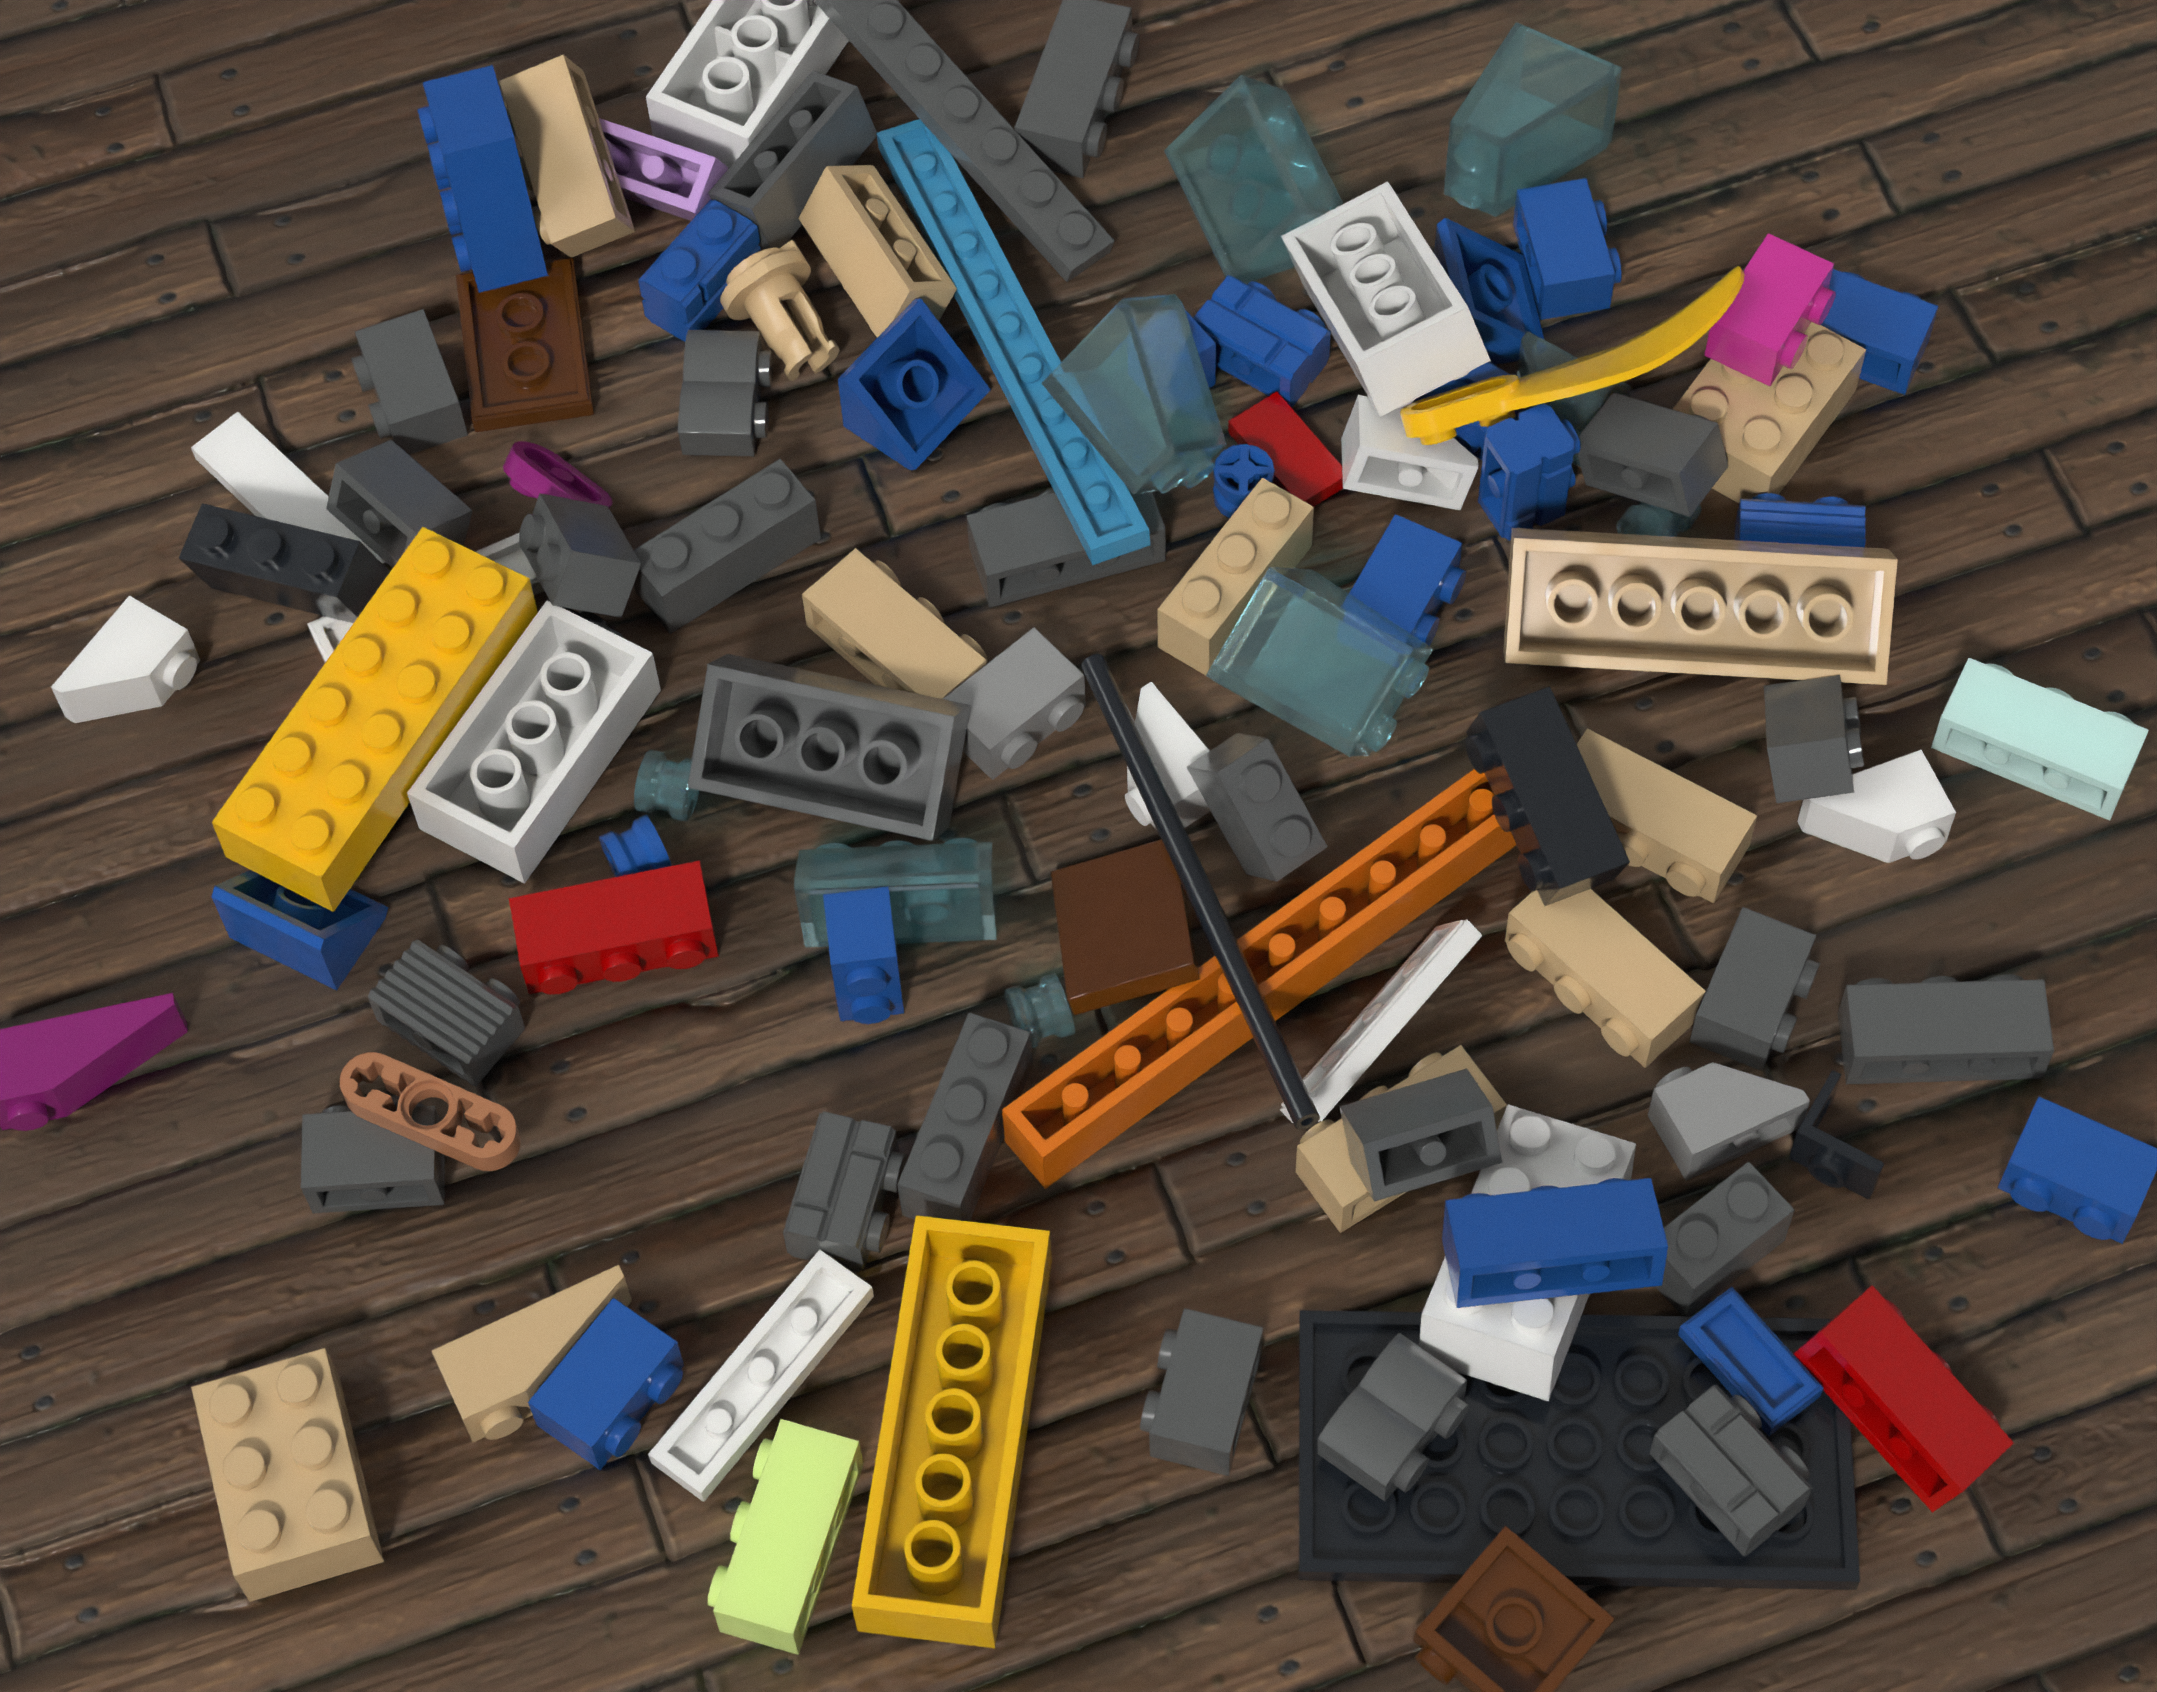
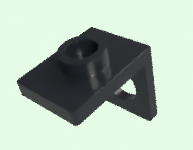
[1789,1070,1884,1199]

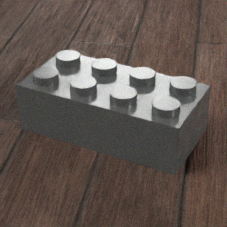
[687,654,971,841]

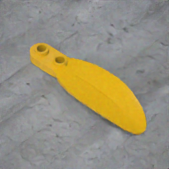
[1400,266,1745,445]

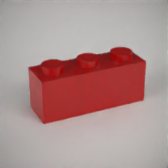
[509,860,719,995]
[1793,1285,2014,1513]

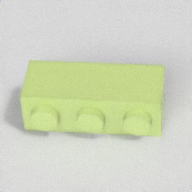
[708,1419,864,1655]

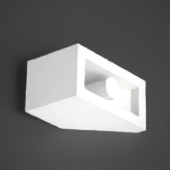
[1341,395,1478,510]
[51,596,200,723]
[1125,682,1211,830]
[1797,750,1956,863]

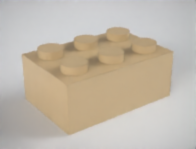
[1672,322,1866,503]
[191,1348,384,1602]

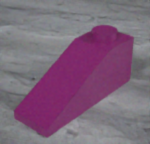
[0,993,188,1131]

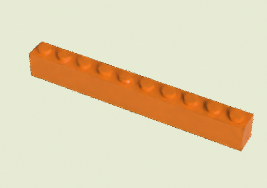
[1002,769,1517,1189]

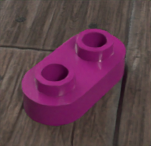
[503,441,613,509]

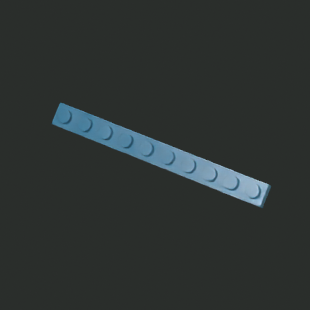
[876,119,1150,565]

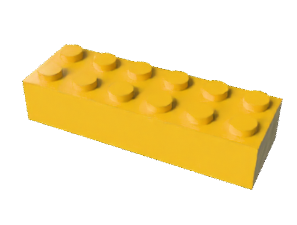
[212,527,538,912]
[852,1215,1052,1648]

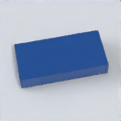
[1678,1287,1824,1436]

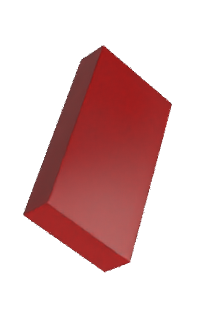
[1228,391,1343,507]

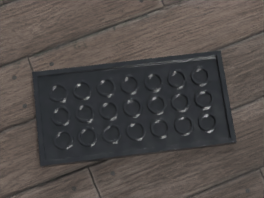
[1299,1310,1860,1590]

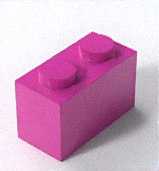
[1704,233,1836,387]

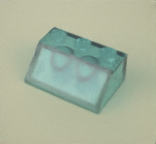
[1164,75,1344,283]
[794,838,997,947]

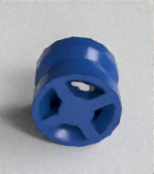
[1213,444,1275,519]
[599,815,672,877]

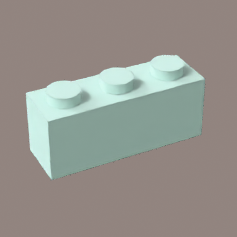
[1931,658,2149,821]

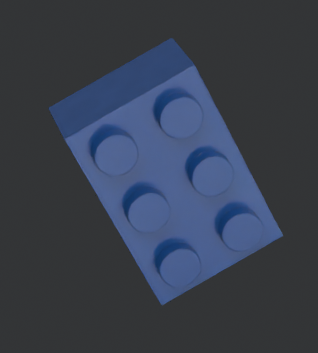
[417,65,548,293]

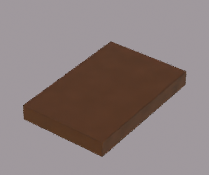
[456,258,594,433]
[1051,840,1200,1015]

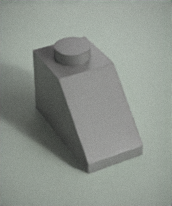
[1648,1062,1810,1181]

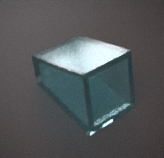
[1444,22,1622,217]
[1041,294,1226,495]
[1206,567,1433,757]

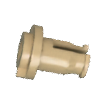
[720,240,840,381]

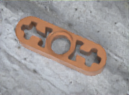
[340,1052,521,1171]

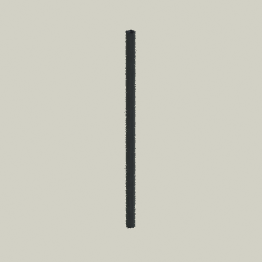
[1081,654,1320,1130]

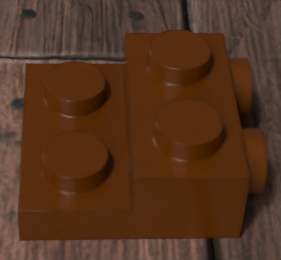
[1412,1526,1615,1692]

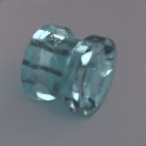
[634,750,700,822]
[1004,973,1075,1048]

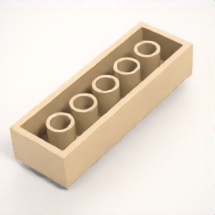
[1503,528,1898,685]

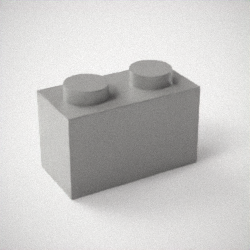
[943,628,1086,780]

